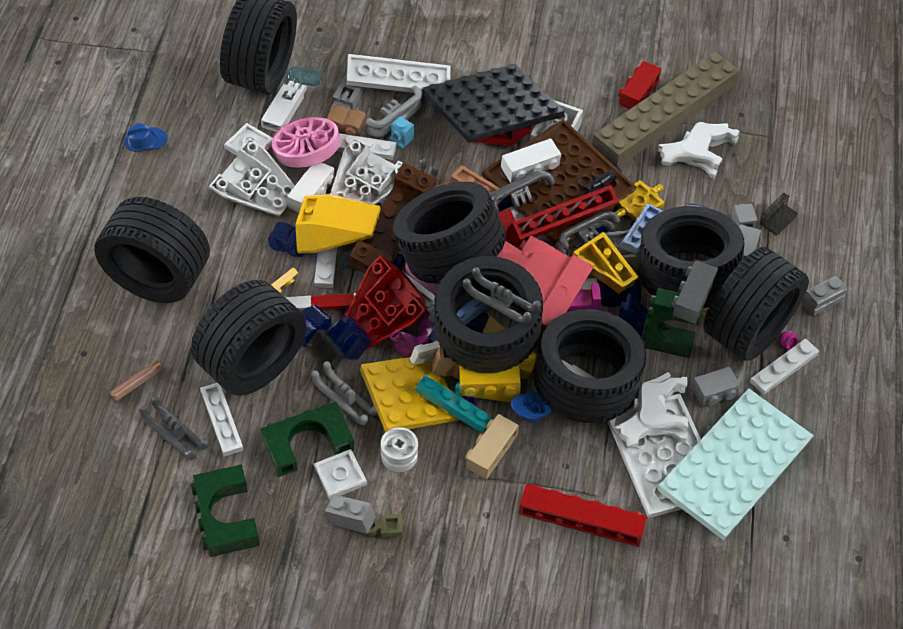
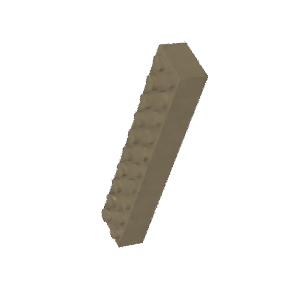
[592,52,740,167]

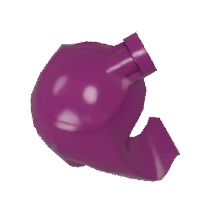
[390,310,433,358]

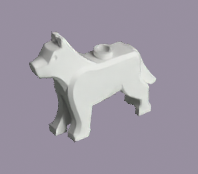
[657,122,740,180]
[614,372,688,448]

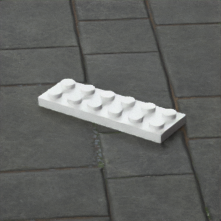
[346,54,450,93]

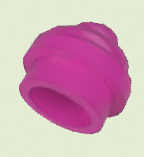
[779,331,799,350]

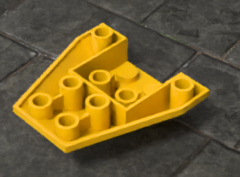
[295,194,381,253]

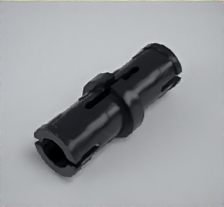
[582,169,617,195]

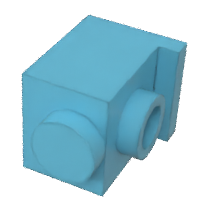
[389,116,414,149]

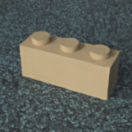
[465,414,519,480]

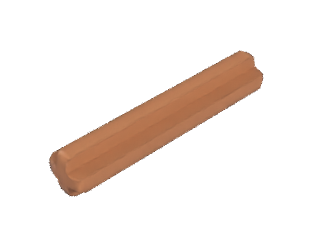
[110,360,162,401]

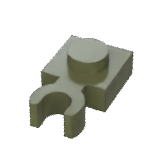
[368,514,404,538]

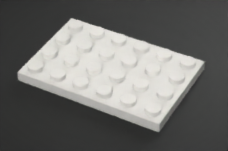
[607,394,701,518]

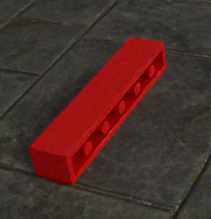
[507,185,619,246]
[518,484,647,547]

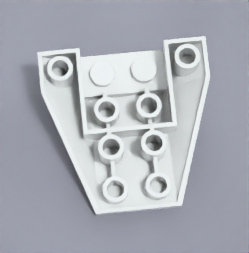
[330,137,403,205]
[209,138,295,217]

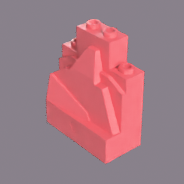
[497,236,593,334]

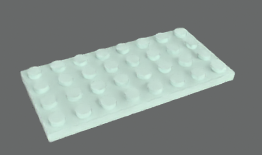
[657,389,814,541]

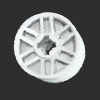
[381,427,418,472]

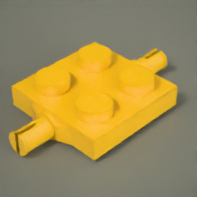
[614,180,665,222]

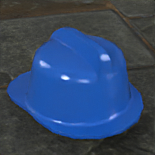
[124,123,167,151]
[511,391,552,423]

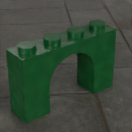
[642,288,703,358]
[260,402,354,478]
[191,464,260,557]

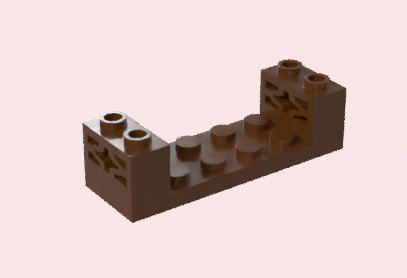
[349,162,437,273]

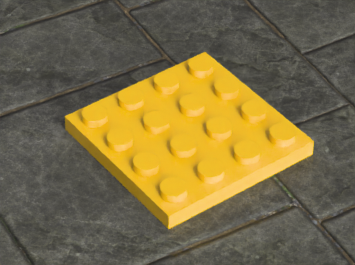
[360,357,459,432]

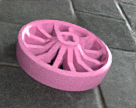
[272,117,340,168]

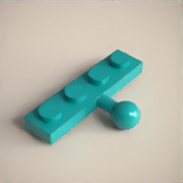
[414,374,492,433]

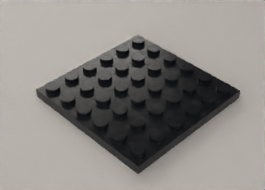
[422,64,565,143]

